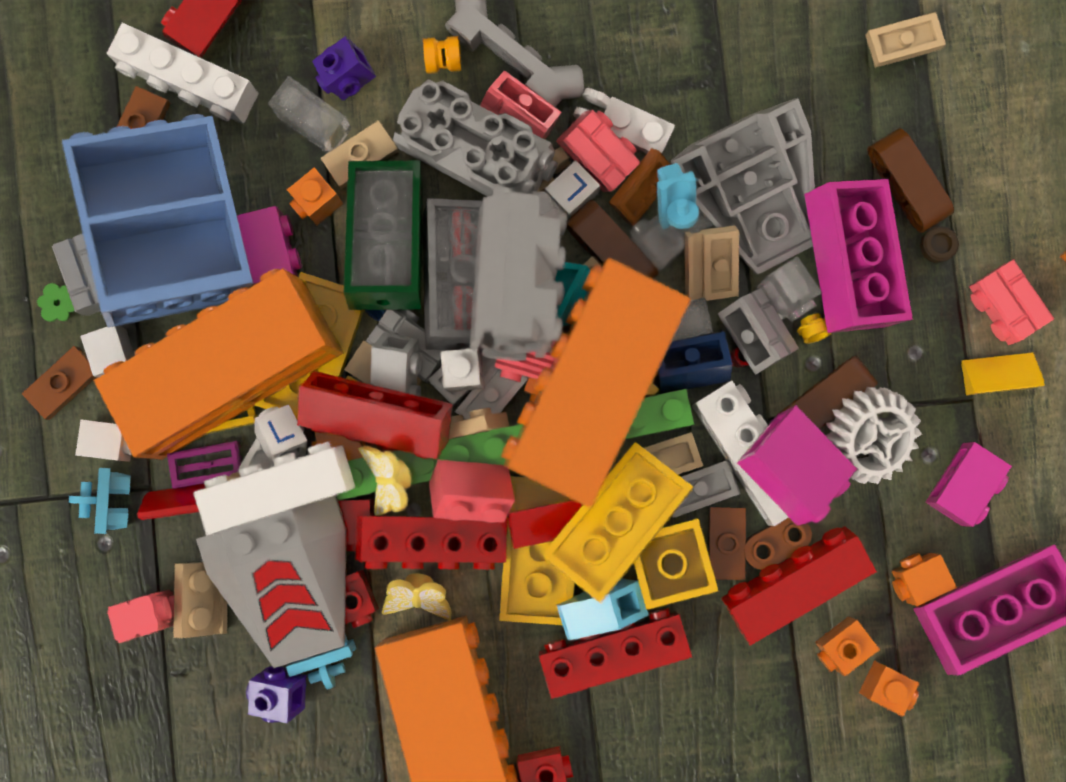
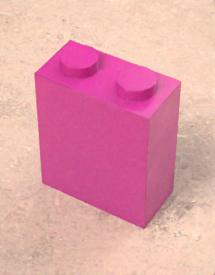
[736,405,857,526]

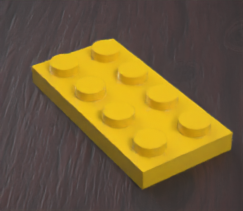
[255,272,364,420]
[542,442,693,604]
[499,476,574,625]

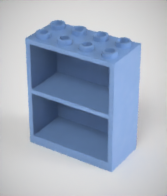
[62,114,253,328]

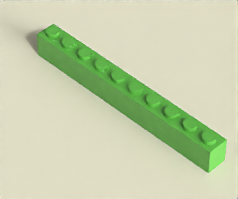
[337,389,694,500]

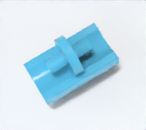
[657,163,699,230]
[68,468,131,534]
[286,634,356,689]

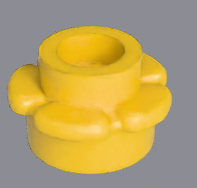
[797,313,831,344]

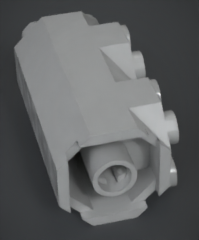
[393,79,558,197]
[470,187,567,361]

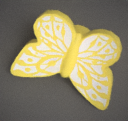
[358,446,411,516]
[382,573,452,620]

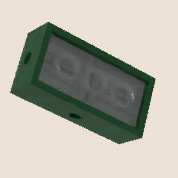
[344,161,423,310]

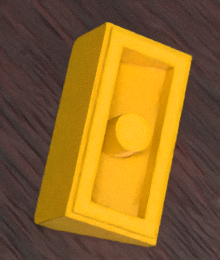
[961,353,1045,395]

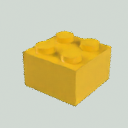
[634,519,718,610]

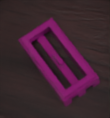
[167,441,243,489]

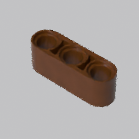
[867,128,954,233]
[566,200,659,280]
[775,355,878,430]

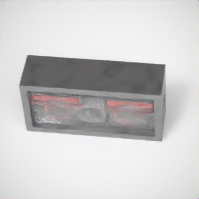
[423,199,483,351]

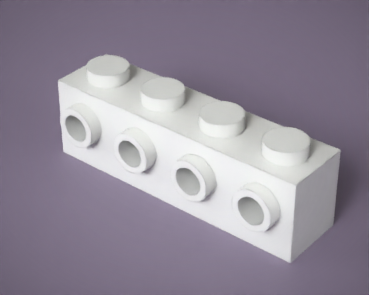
[107,23,259,124]
[692,381,788,526]
[193,442,356,535]

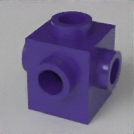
[312,36,376,101]
[246,666,306,723]

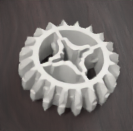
[825,387,922,484]

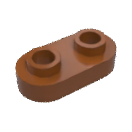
[744,517,812,570]

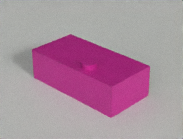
[804,179,913,333]
[913,545,1066,676]

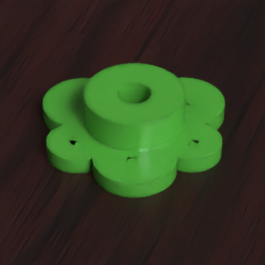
[37,283,75,322]

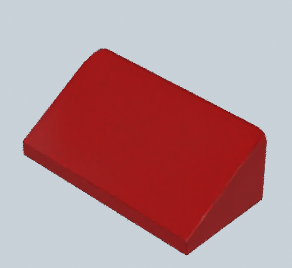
[137,483,206,520]
[507,500,582,549]

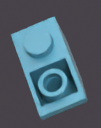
[557,579,649,640]

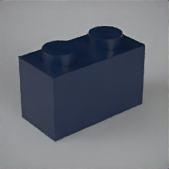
[656,332,732,394]

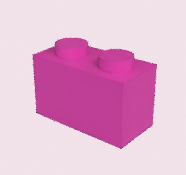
[237,206,302,286]
[925,442,1012,527]

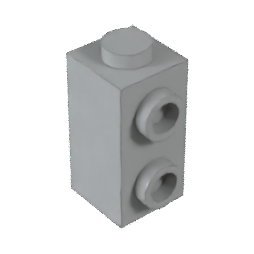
[371,332,423,396]

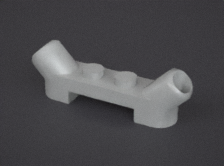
[445,0,584,107]

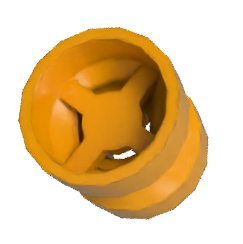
[423,36,461,74]

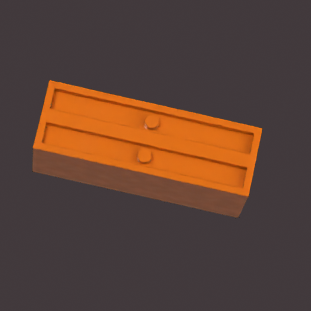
[501,258,691,508]
[93,268,344,460]
[375,615,519,782]

